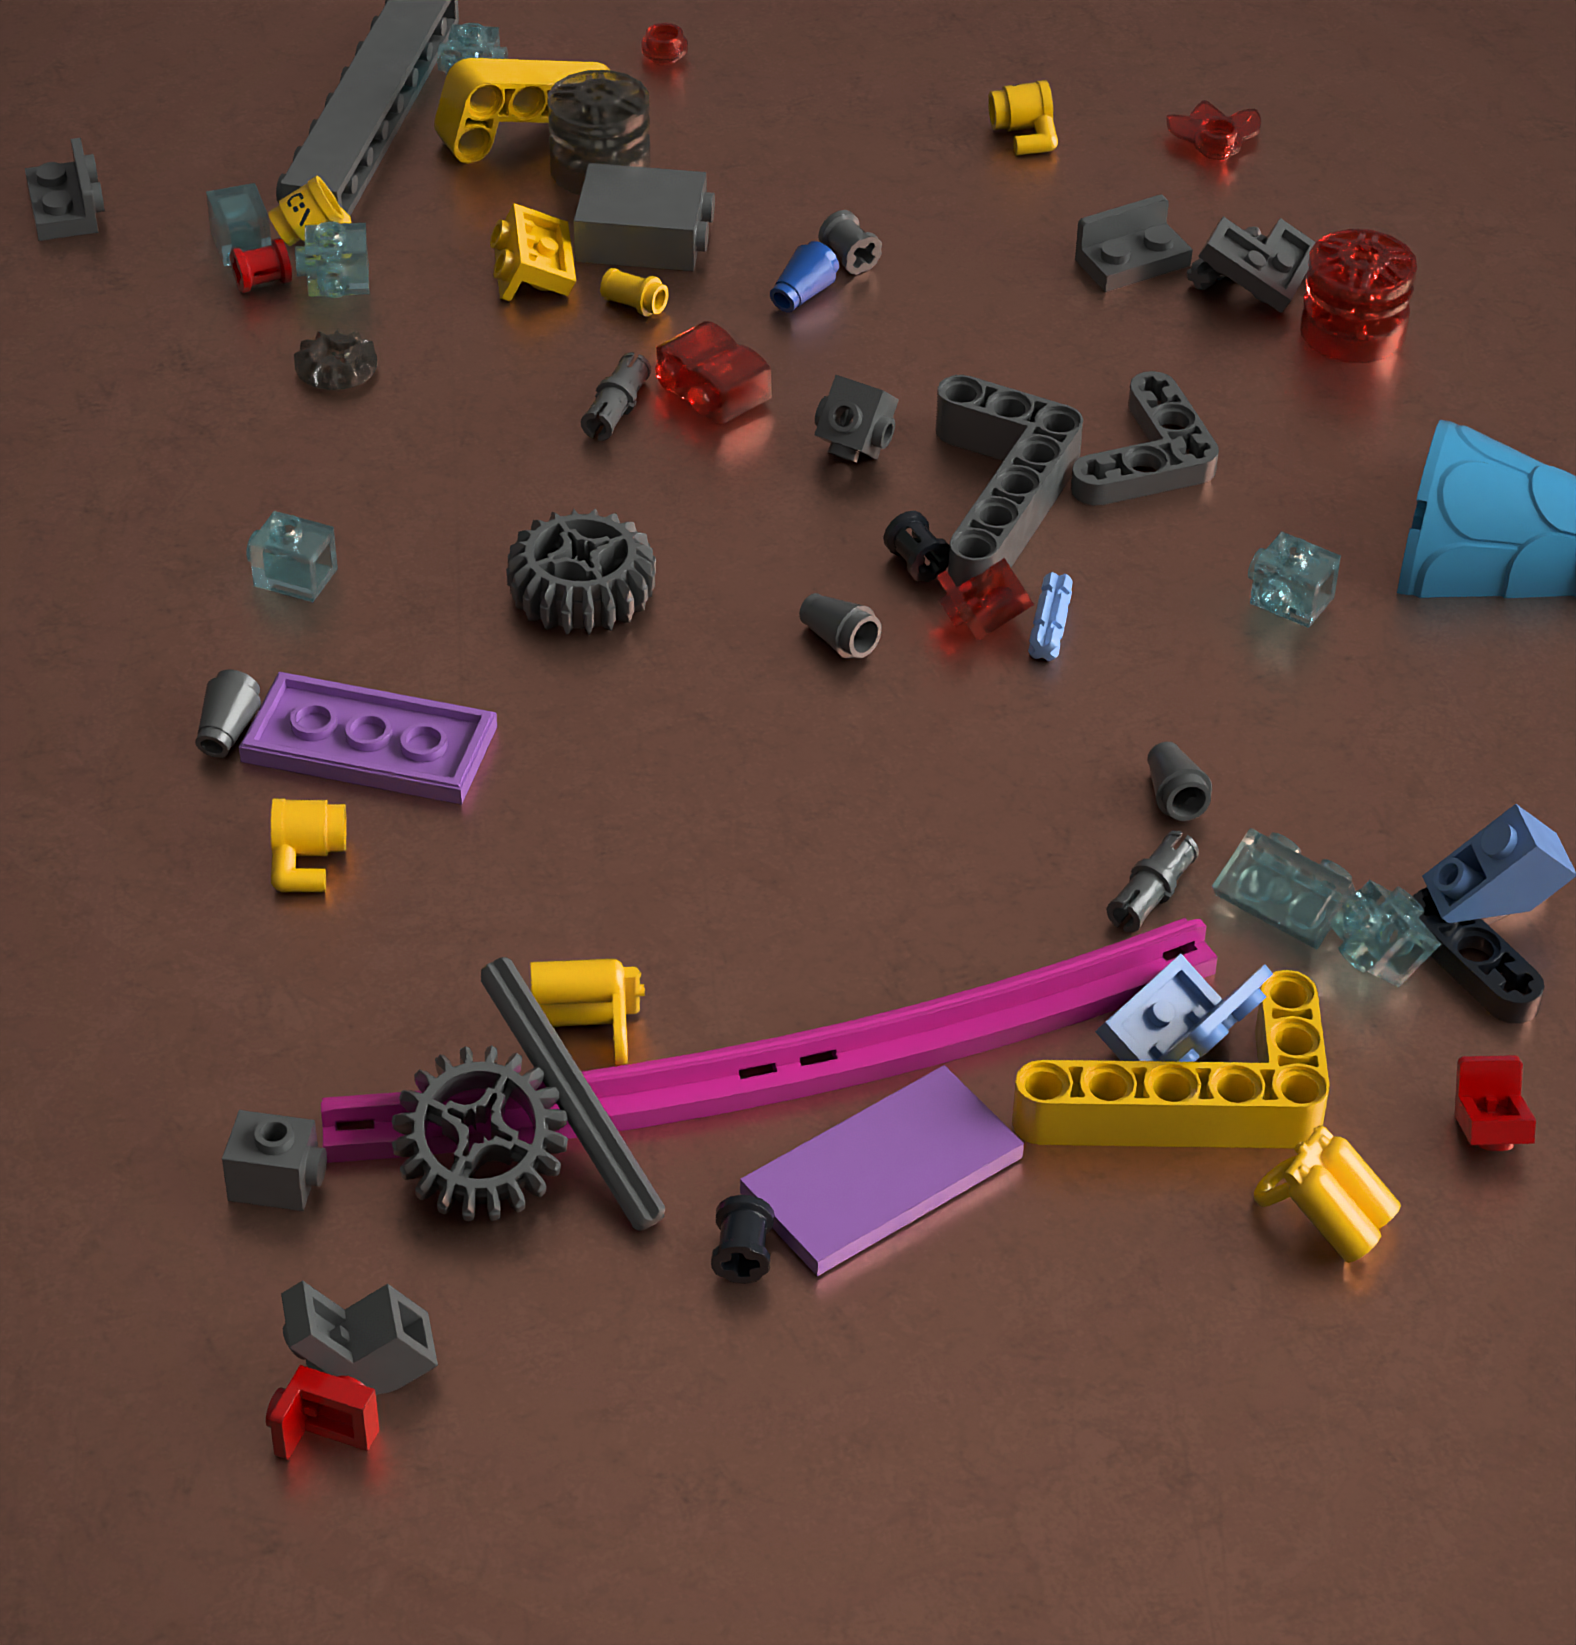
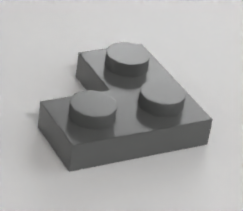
[1198,216,1321,313]

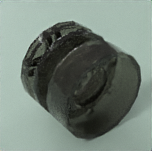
[548,70,650,195]

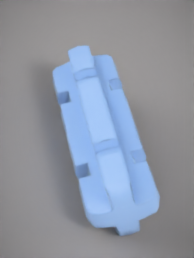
[1028,572,1073,661]

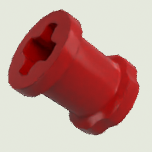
[230,238,292,294]

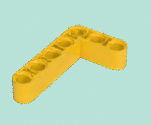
[1012,970,1330,1149]

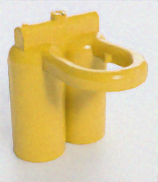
[530,958,645,1066]
[1254,1125,1401,1263]

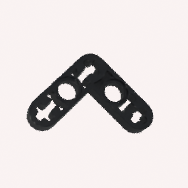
[1406,887,1545,1023]

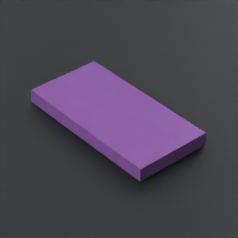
[239,672,497,805]
[740,1065,1024,1276]

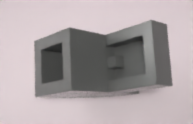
[281,1280,438,1395]

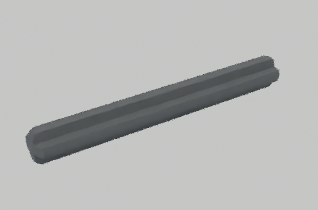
[481,957,665,1231]

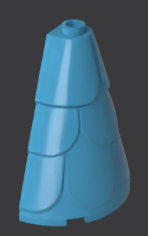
[1397,419,1576,598]

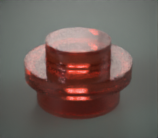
[641,23,688,65]

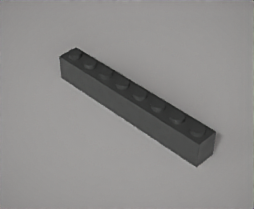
[276,0,459,216]

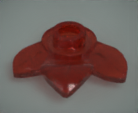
[1166,100,1261,160]

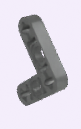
[1071,371,1219,506]

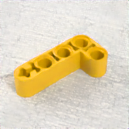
[434,58,631,164]

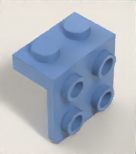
[1095,954,1273,1062]

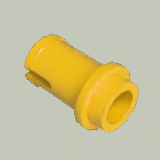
[600,268,668,317]

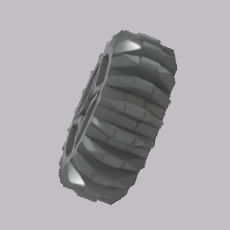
[506,508,656,635]
[392,1045,568,1221]

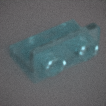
[1212,828,1359,950]

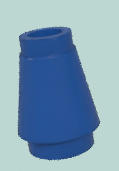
[770,241,839,313]

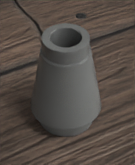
[799,593,882,658]
[195,669,261,758]
[1147,742,1212,821]

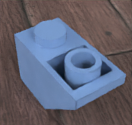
[1422,804,1576,923]

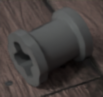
[818,210,882,275]

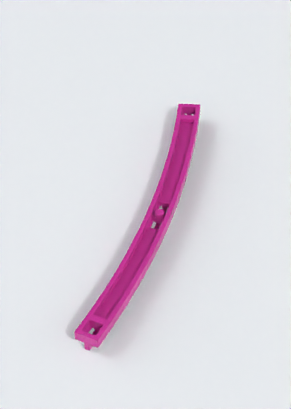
[321,918,1218,1163]

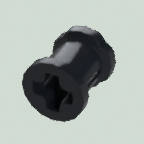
[883,511,949,582]
[711,1195,774,1284]

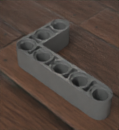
[935,375,1083,602]

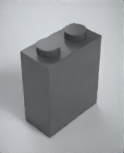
[574,163,715,271]

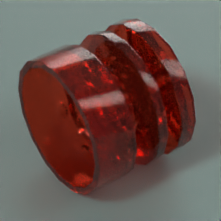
[1300,229,1417,363]

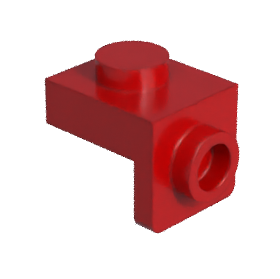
[1454,1055,1536,1151]
[265,1365,379,1460]

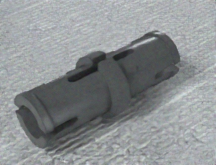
[581,352,651,441]
[1106,831,1199,933]

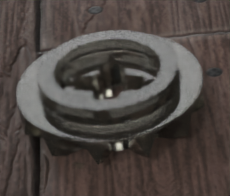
[294,329,378,390]

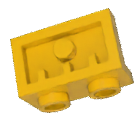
[490,203,576,302]

